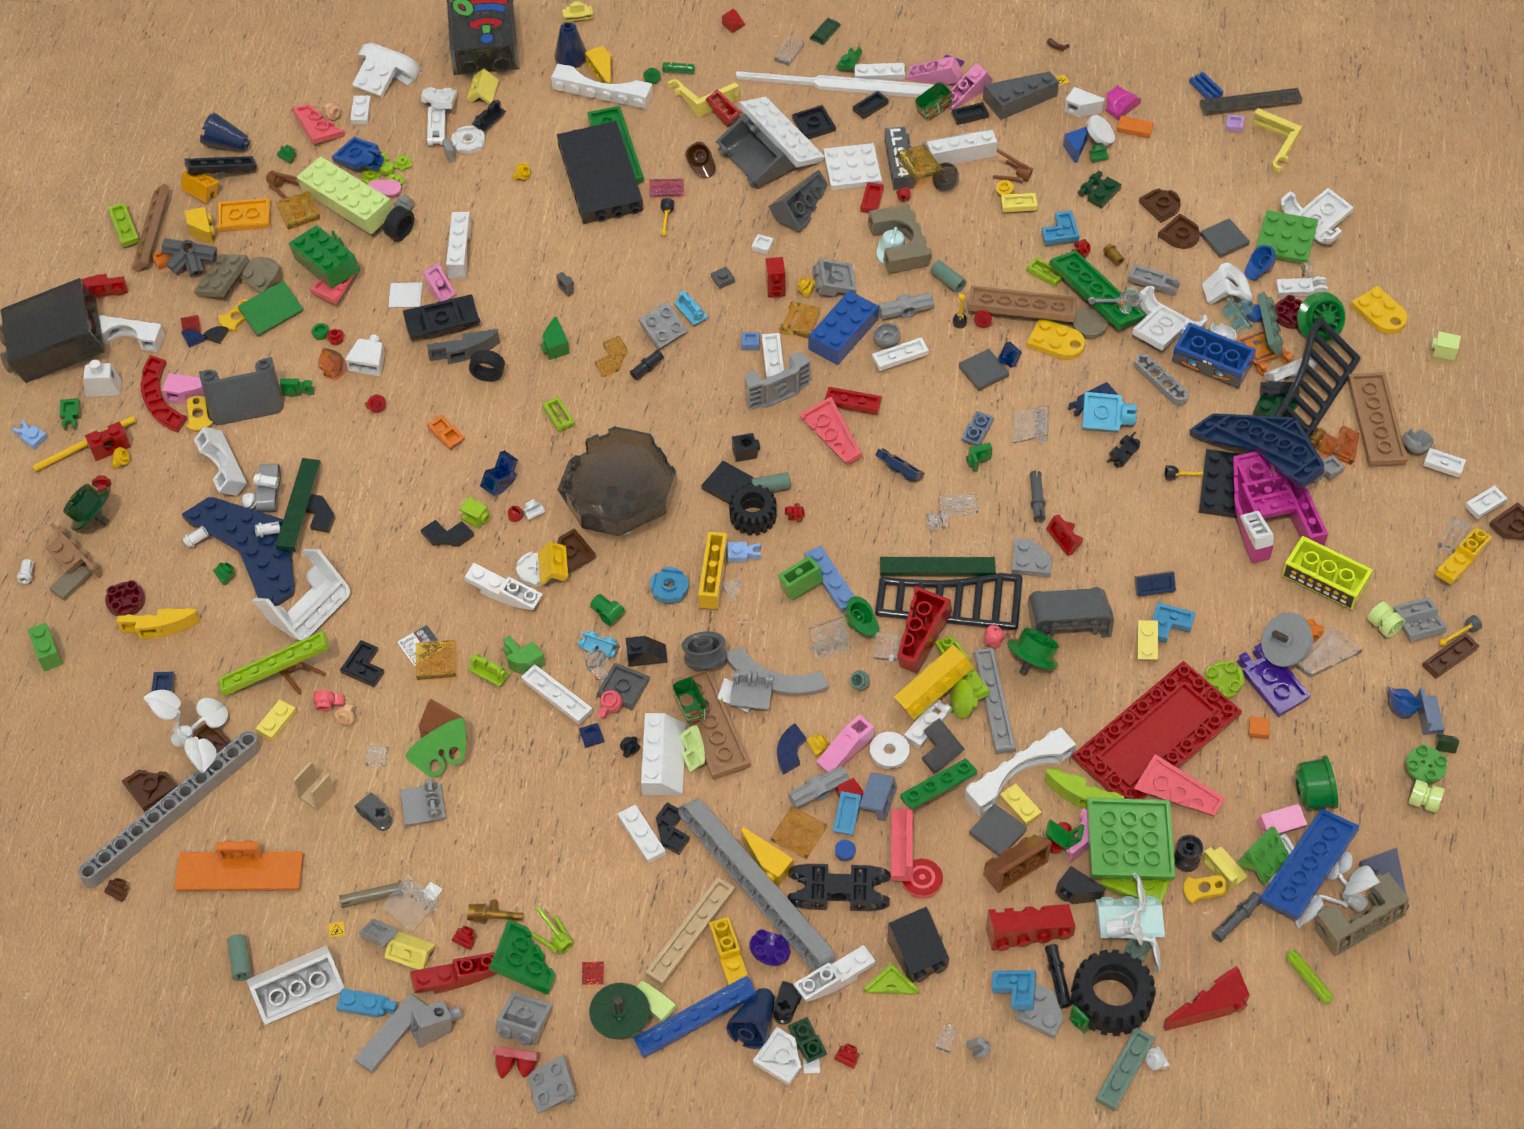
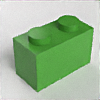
[778,556,823,601]
[27,623,63,672]

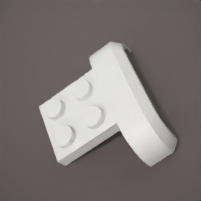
[352,43,421,98]
[1281,188,1354,245]
[1132,286,1208,351]

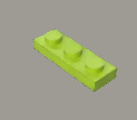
[108,202,139,247]

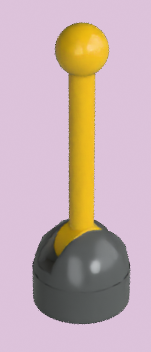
[1439,615,1482,647]

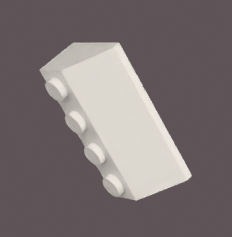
[922,130,997,168]
[641,713,686,796]
[246,946,344,1025]

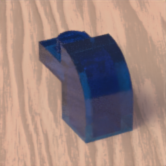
[480,450,518,496]

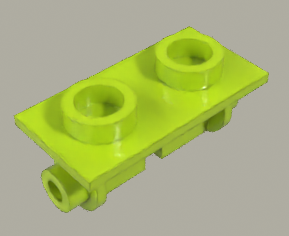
[467,654,511,687]

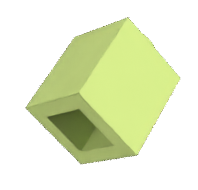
[1431,331,1461,361]

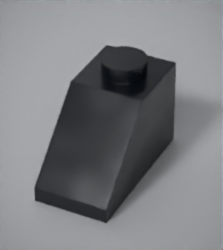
[626,636,668,667]
[1055,866,1106,904]

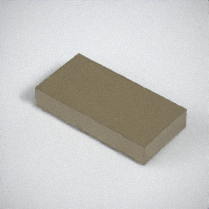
[50,565,92,601]

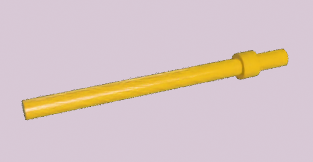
[32,415,136,472]

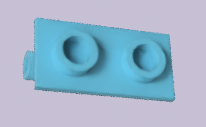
[674,291,708,326]
[578,630,621,658]

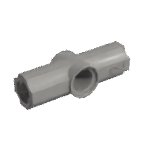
[878,293,934,320]
[788,766,849,810]

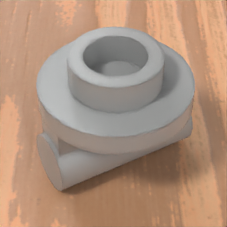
[394,194,414,211]
[966,1037,991,1059]

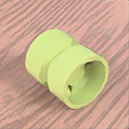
[1367,601,1405,638]
[1408,779,1445,813]

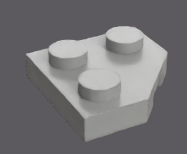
[1012,538,1052,578]
[1015,983,1064,1039]

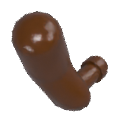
[1047,38,1070,51]

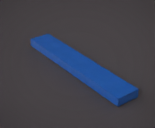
[634,975,758,1058]

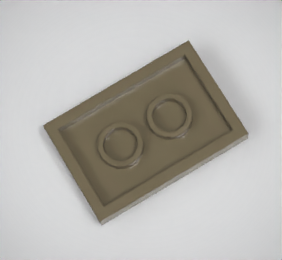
[194,254,250,297]

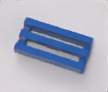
[1189,72,1224,102]

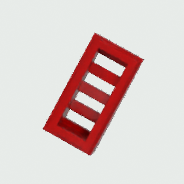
[705,89,741,127]

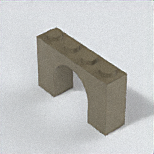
[867,204,932,273]

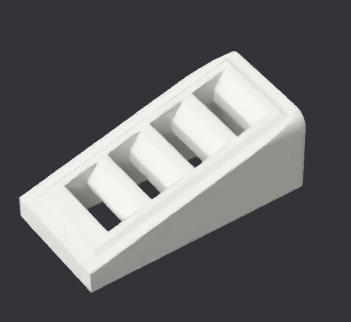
[1240,511,1274,550]

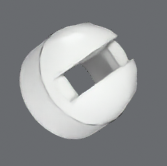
[242,493,256,509]

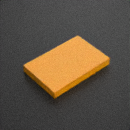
[217,198,271,232]

